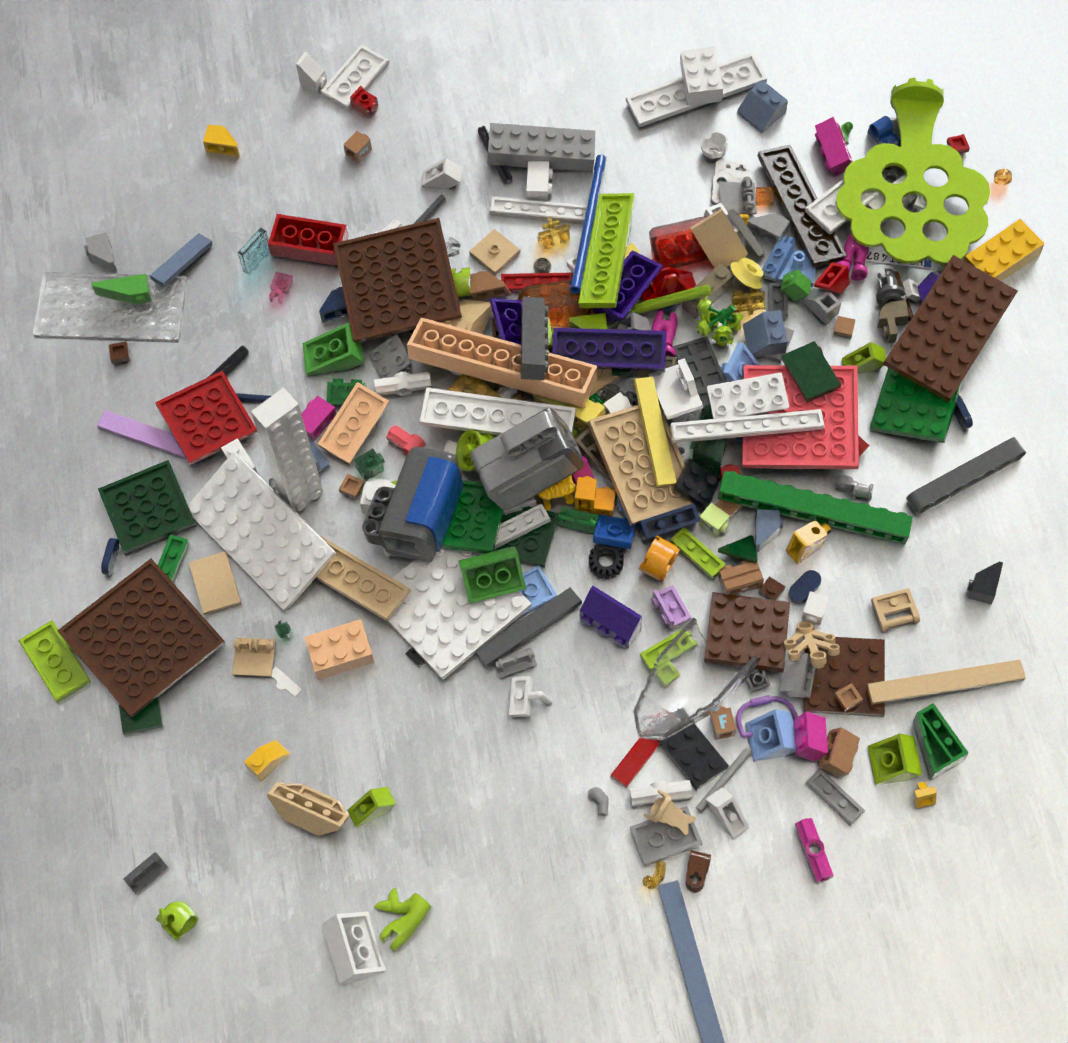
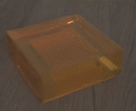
[755,187,774,206]

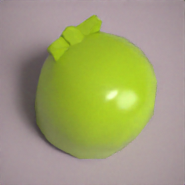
[451,267,471,298]
[155,901,199,941]

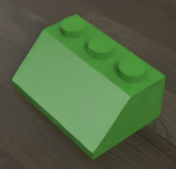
[459,546,526,604]

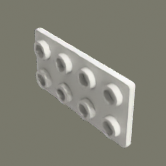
[649,358,703,419]
[707,373,789,419]

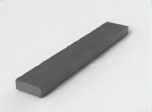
[475,587,582,668]

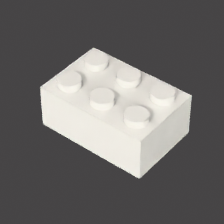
[680,46,723,105]

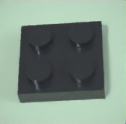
[674,459,720,510]

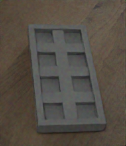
[672,336,726,411]

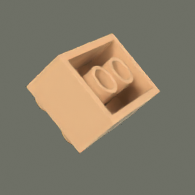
[304,619,374,680]

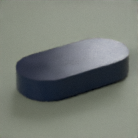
[954,395,973,430]
[101,538,119,575]
[788,570,821,604]

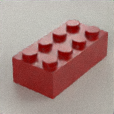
[268,214,349,266]

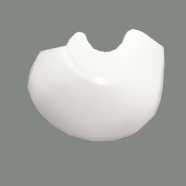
[701,132,728,159]

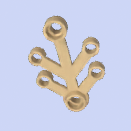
[784,621,840,669]

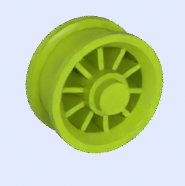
[456,430,494,473]

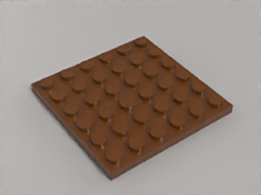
[333,218,462,343]
[57,558,225,718]

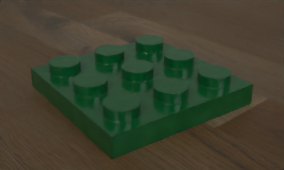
[494,506,559,567]

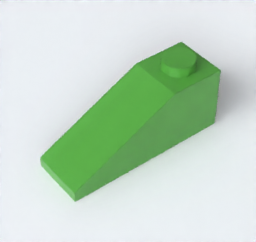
[92,274,152,304]

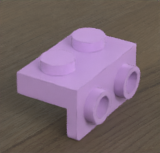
[651,585,692,630]

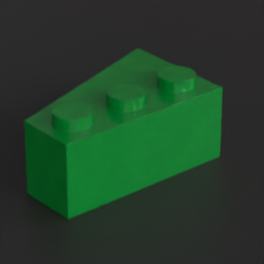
[913,703,969,780]

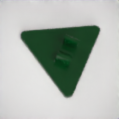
[718,535,758,563]

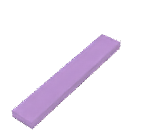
[97,410,201,464]

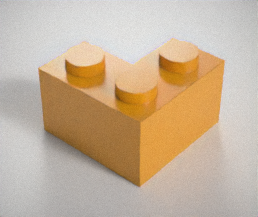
[575,476,616,516]

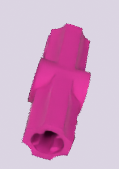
[795,818,834,883]

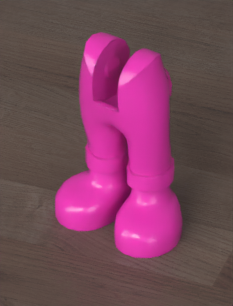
[837,232,869,281]
[651,310,678,357]

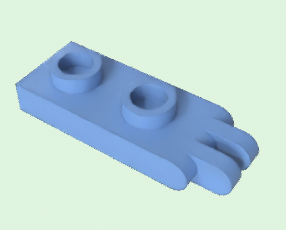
[762,236,795,282]

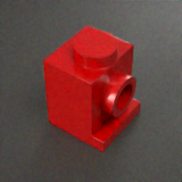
[350,85,378,117]

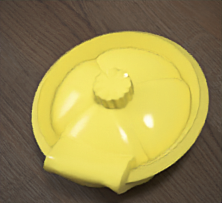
[731,257,763,289]

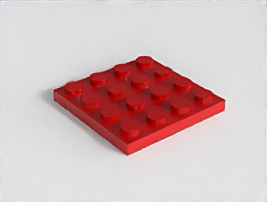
[155,371,257,465]

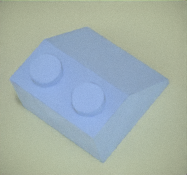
[745,709,796,761]

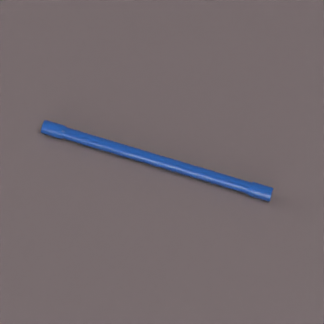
[570,154,607,294]

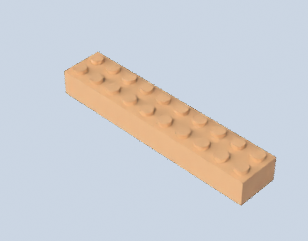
[407,318,597,408]

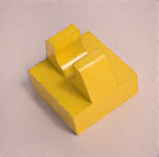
[914,781,937,809]

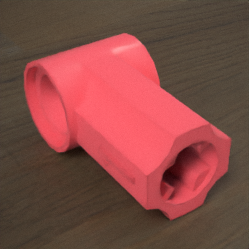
[386,425,426,455]

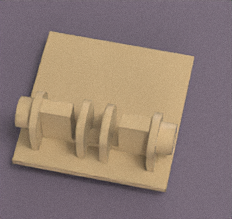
[232,638,276,677]

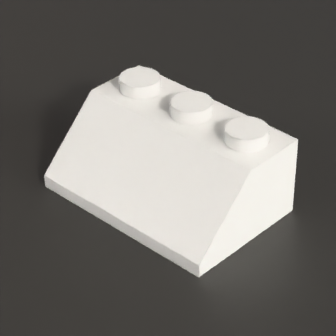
[322,912,386,984]

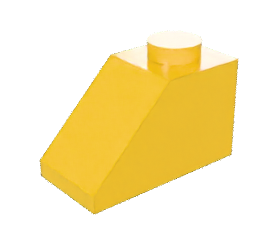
[203,124,240,157]
[244,740,290,782]

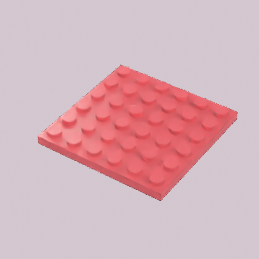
[742,365,859,469]

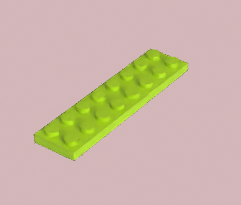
[578,193,635,308]

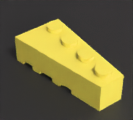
[532,394,606,431]

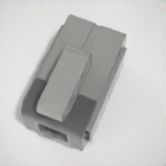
[470,408,585,510]

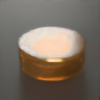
[994,169,1012,185]

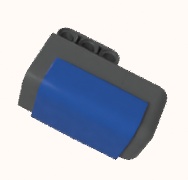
[362,447,463,562]

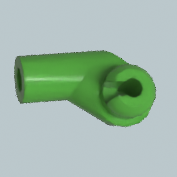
[841,121,853,146]

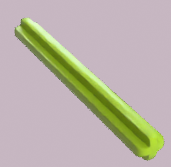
[628,284,712,314]

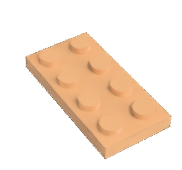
[318,382,389,465]

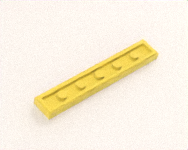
[634,377,677,487]

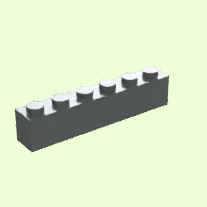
[521,297,549,380]

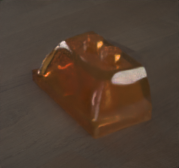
[517,280,594,328]

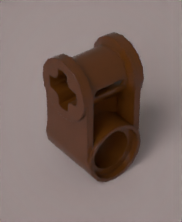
[686,850,711,893]

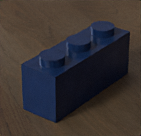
[637,503,700,541]

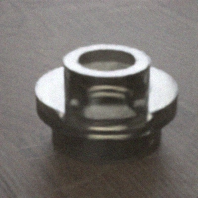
[533,258,551,273]

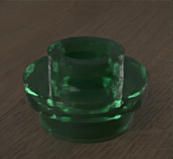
[275,620,292,639]

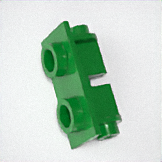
[558,507,599,534]

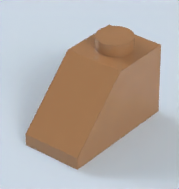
[470,271,511,301]

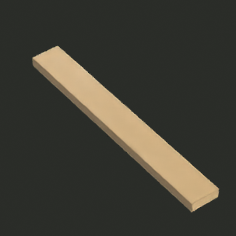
[866,659,1026,705]

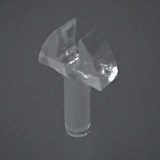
[445,237,461,257]

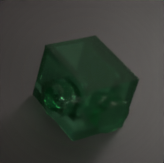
[354,449,385,482]

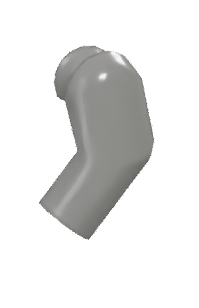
[588,787,609,816]

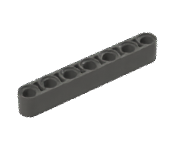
[906,437,1026,514]

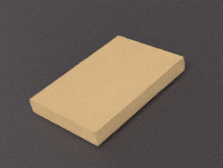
[690,208,748,269]
[189,551,242,616]

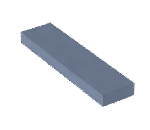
[150,233,213,287]

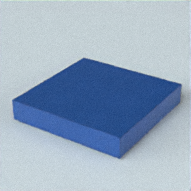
[593,514,637,549]

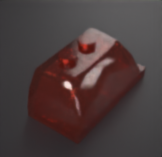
[649,216,709,268]

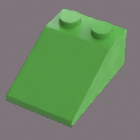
[302,323,364,375]

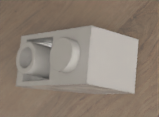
[801,288,841,324]

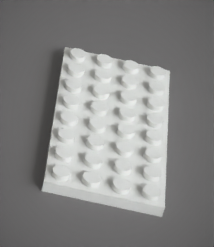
[188,452,337,611]

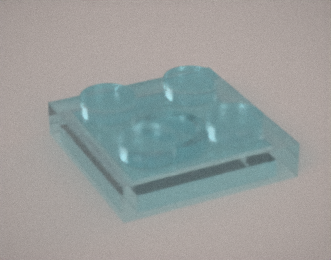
[238,228,270,275]

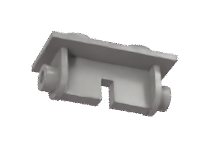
[495,647,537,678]

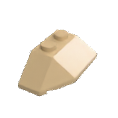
[267,782,349,836]

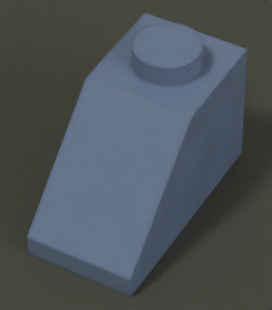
[755,509,783,552]

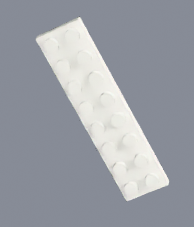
[626,52,767,128]
[420,388,576,435]

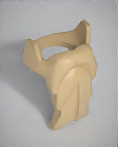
[644,789,696,835]

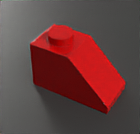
[814,263,850,294]

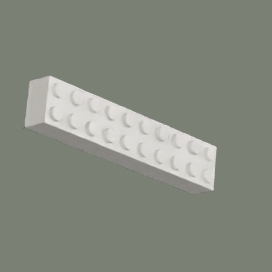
[251,388,324,512]

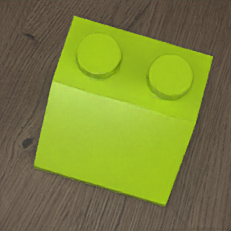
[868,733,922,785]

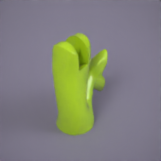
[374,888,432,952]

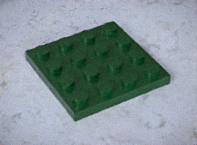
[98,460,196,554]

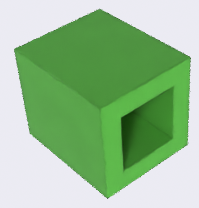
[781,269,811,302]

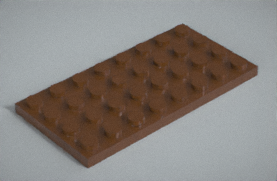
[883,255,1018,402]

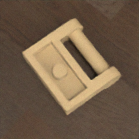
[871,588,920,632]

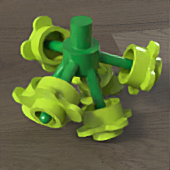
[696,295,743,346]

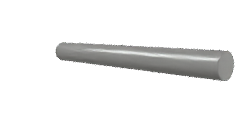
[696,747,752,813]

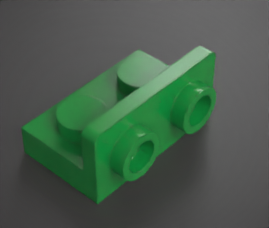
[327,379,367,405]

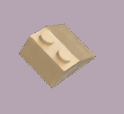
[442,299,492,334]

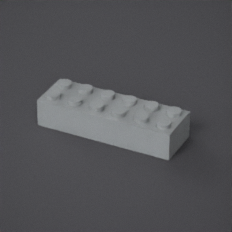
[487,123,596,172]

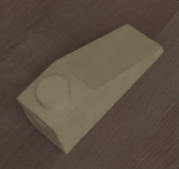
[574,428,612,483]

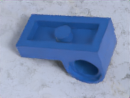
[867,115,901,147]

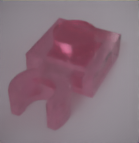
[269,272,294,304]

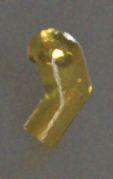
[643,861,666,889]

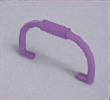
[736,695,798,738]

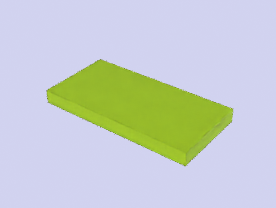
[18,620,91,703]

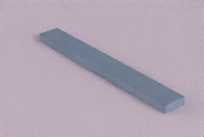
[658,880,725,1043]

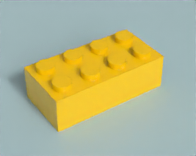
[964,218,1045,281]

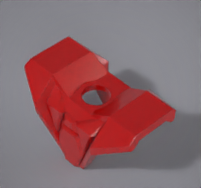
[641,267,696,301]

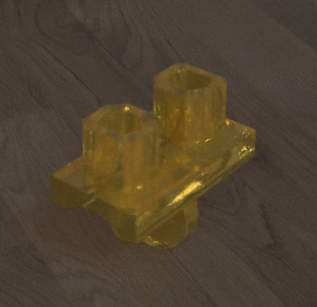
[537,217,571,249]
[732,289,765,315]

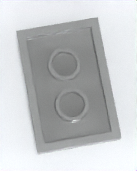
[630,806,702,866]

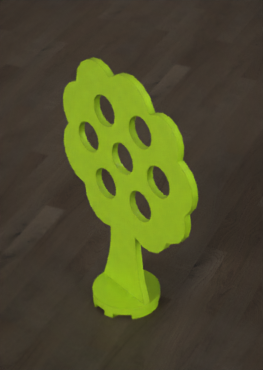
[836,77,991,265]

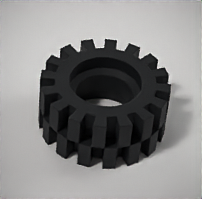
[589,544,624,580]

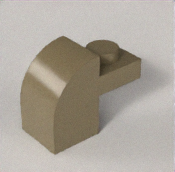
[877,300,909,343]

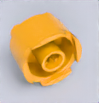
[638,536,680,581]

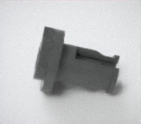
[876,268,907,307]

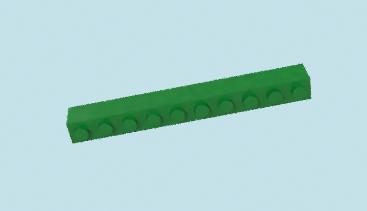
[717,471,913,545]

